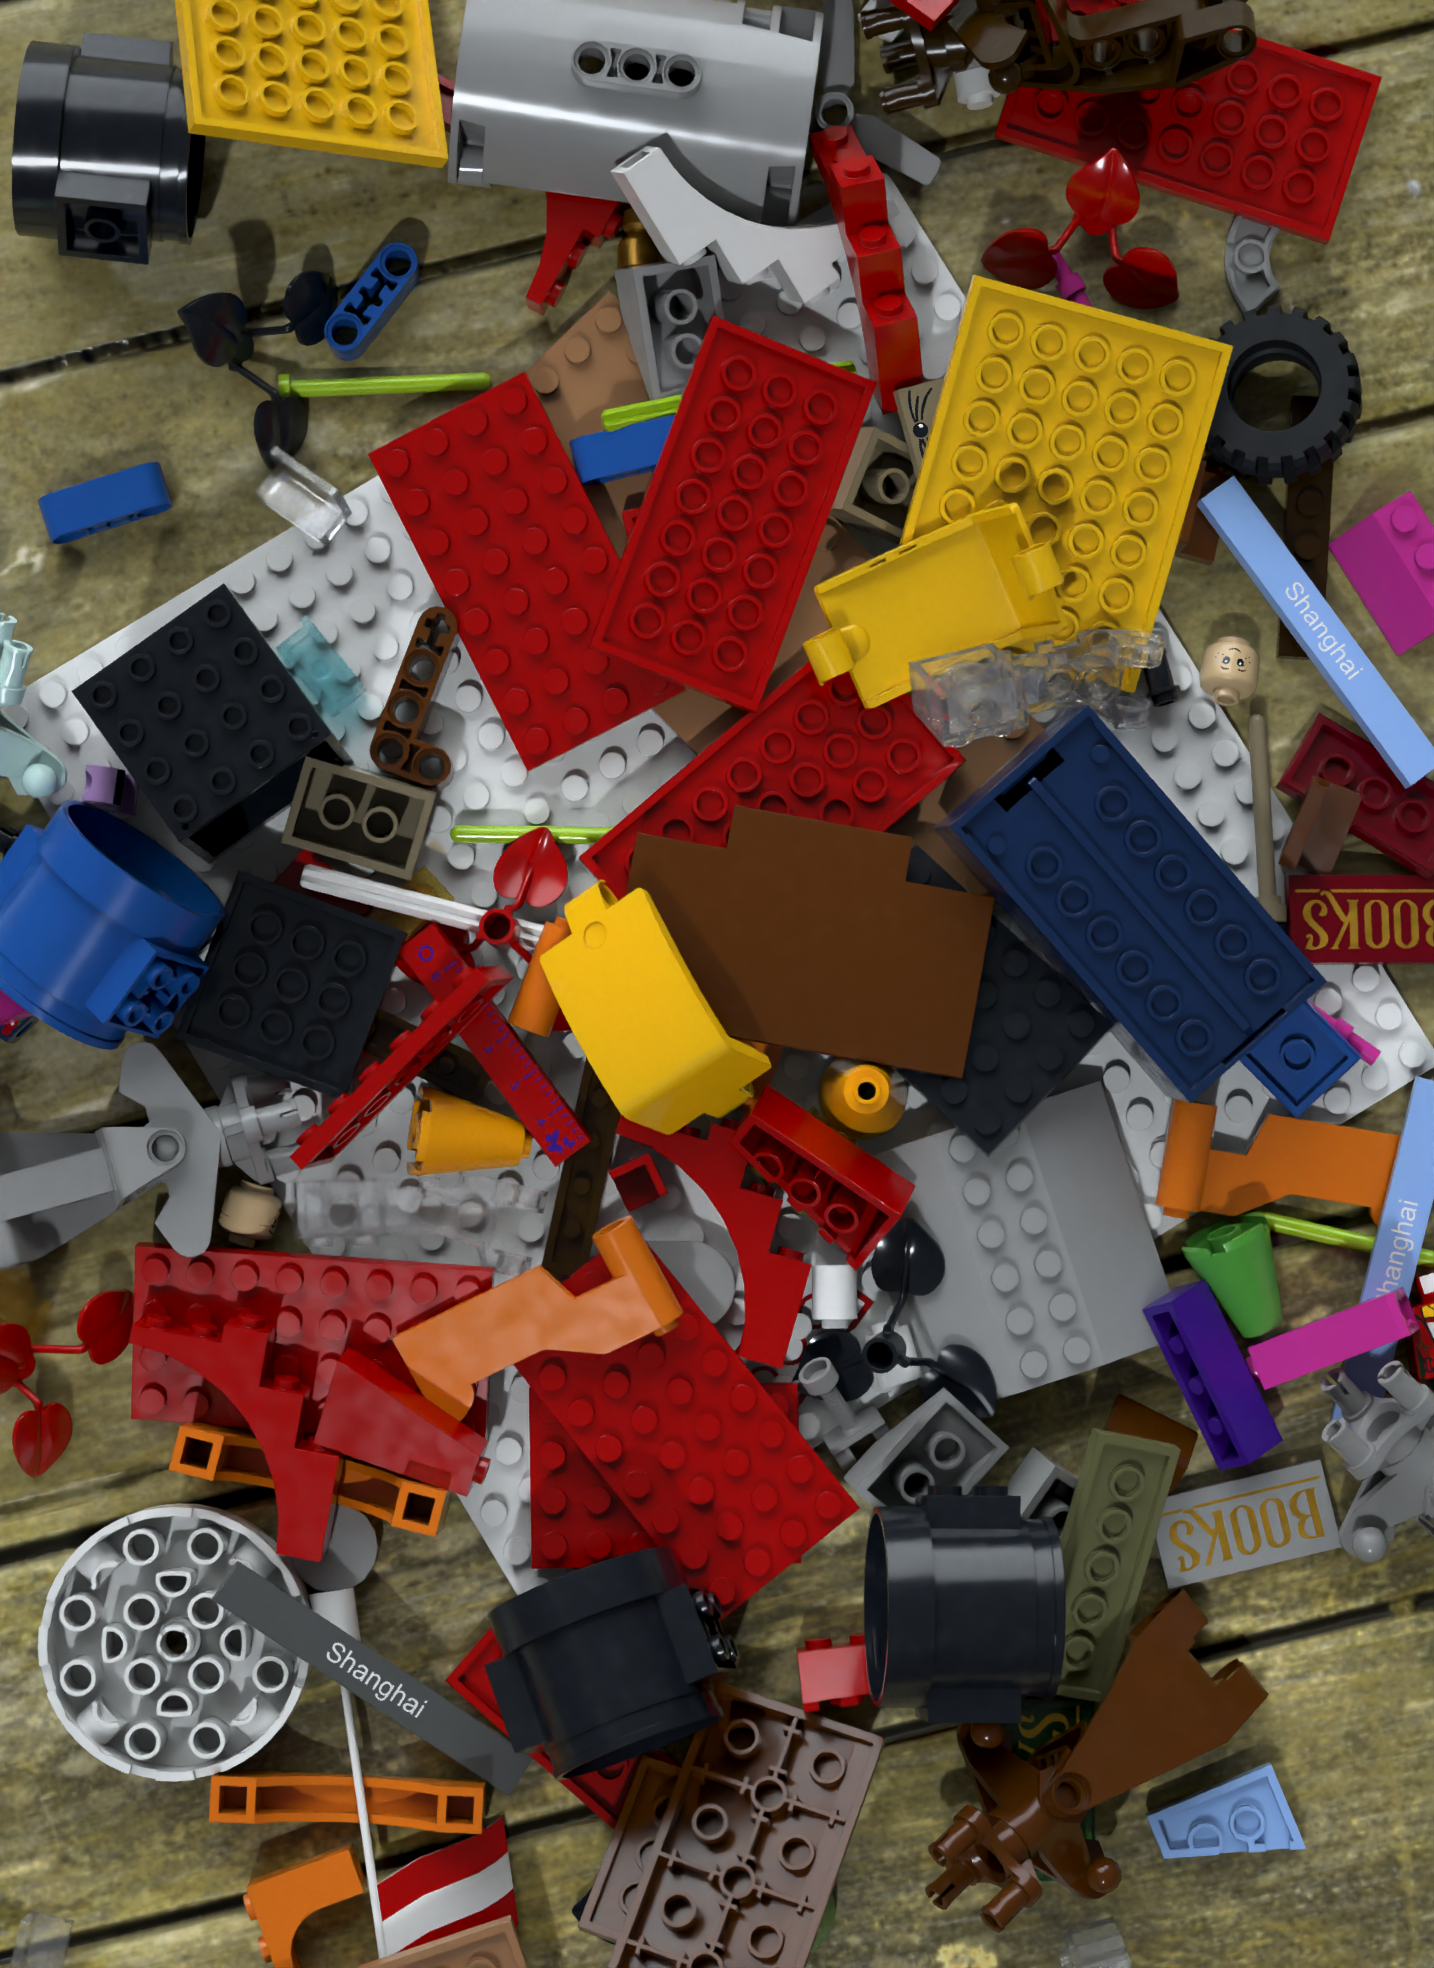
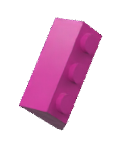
[1329,491,1434,657]

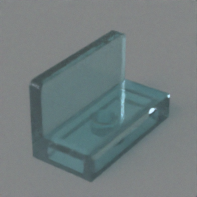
[276,615,367,718]

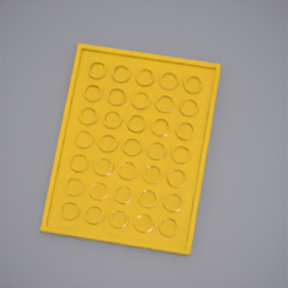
[899,275,1233,694]

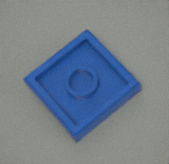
[1239,1000,1362,1119]

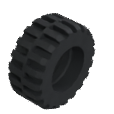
[1205,305,1362,485]

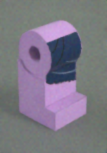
[82,765,140,816]

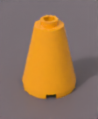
[818,1057,907,1139]
[407,1086,532,1176]

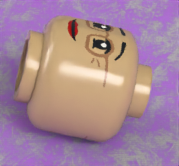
[218,1179,282,1248]

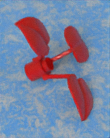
[981,147,1179,309]
[396,827,572,1031]
[0,1288,134,1478]

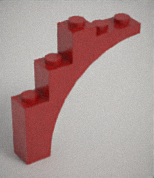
[456,60,624,316]
[808,124,923,415]
[615,1116,812,1369]
[129,1313,345,1562]

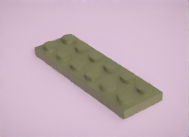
[1056,1428,1181,1702]

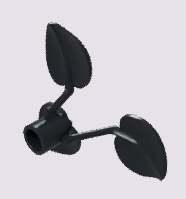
[177,270,338,472]
[791,1218,997,1418]

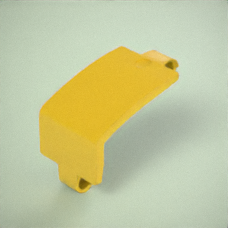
[802,503,1069,709]
[540,880,772,1135]

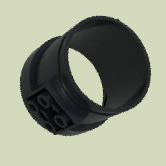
[12,32,206,265]
[864,1485,1066,1723]
[484,1546,740,1781]

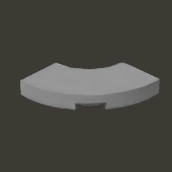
[1224,216,1281,313]

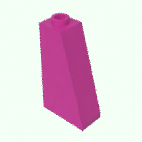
[1245,1287,1420,1390]

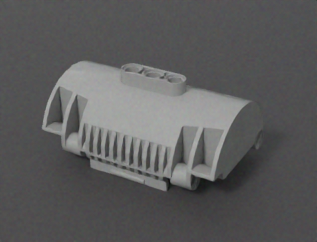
[448,0,824,226]

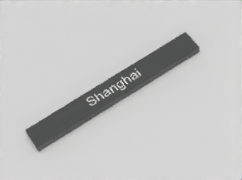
[212,1560,533,1796]

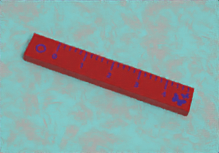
[400,923,594,1167]

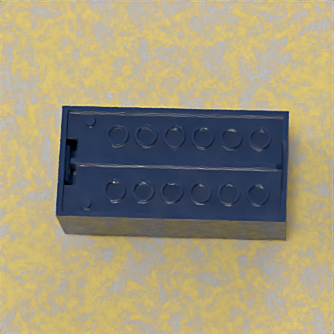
[933,704,1327,1103]

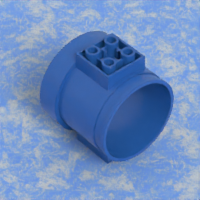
[0,800,225,1050]

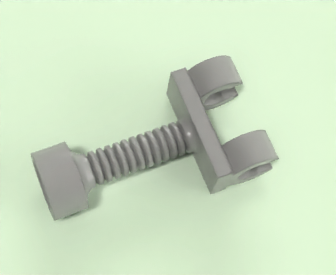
[799,1357,890,1471]

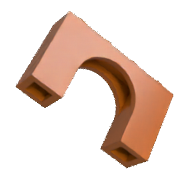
[243,1842,368,1968]

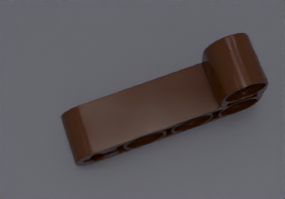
[369,606,460,791]

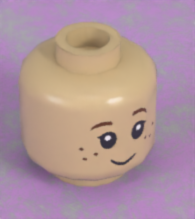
[1199,636,1260,706]

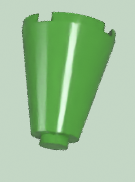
[1182,1212,1284,1342]

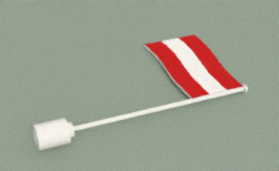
[309,1587,519,1959]

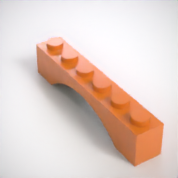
[209,1769,487,1834]

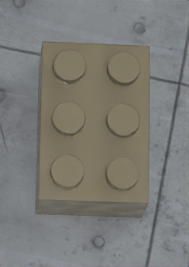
[281,753,437,881]

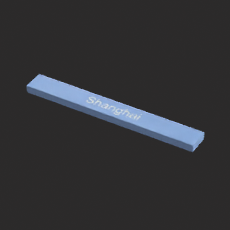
[1197,475,1434,789]
[1329,1076,1434,1426]

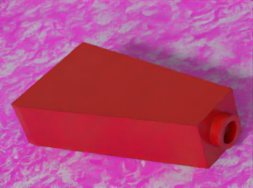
[313,1348,491,1497]

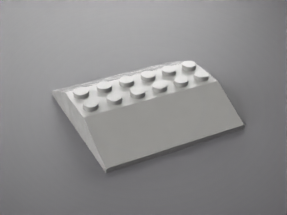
[871,1081,1171,1399]

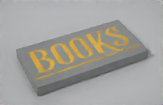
[1155,1459,1342,1589]

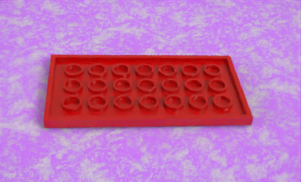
[994,0,1382,245]
[588,315,877,713]
[368,372,687,771]
[579,661,967,901]
[513,1239,860,1621]
[131,1242,495,1440]

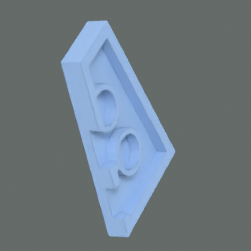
[1145,1762,1306,1859]

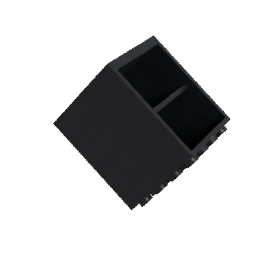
[71,583,354,864]

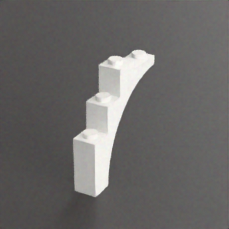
[610,146,901,304]

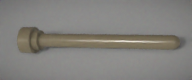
[1248,714,1287,925]

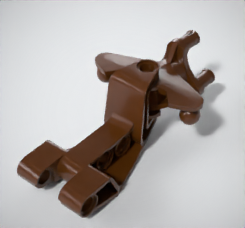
[925,1587,1269,1933]

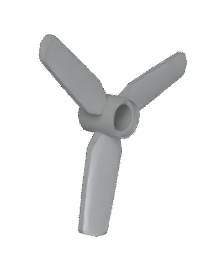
[806,0,941,186]

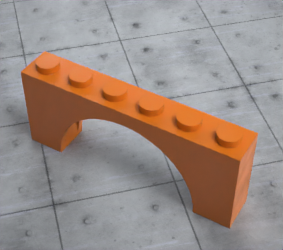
[169,1421,452,1537]

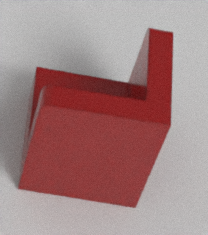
[608,1152,669,1213]

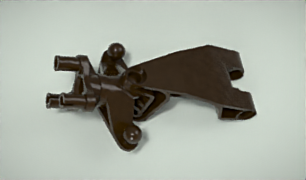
[860,0,1257,116]

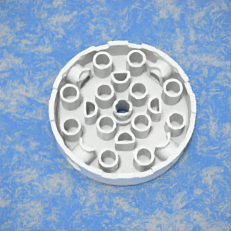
[38,1503,312,1782]

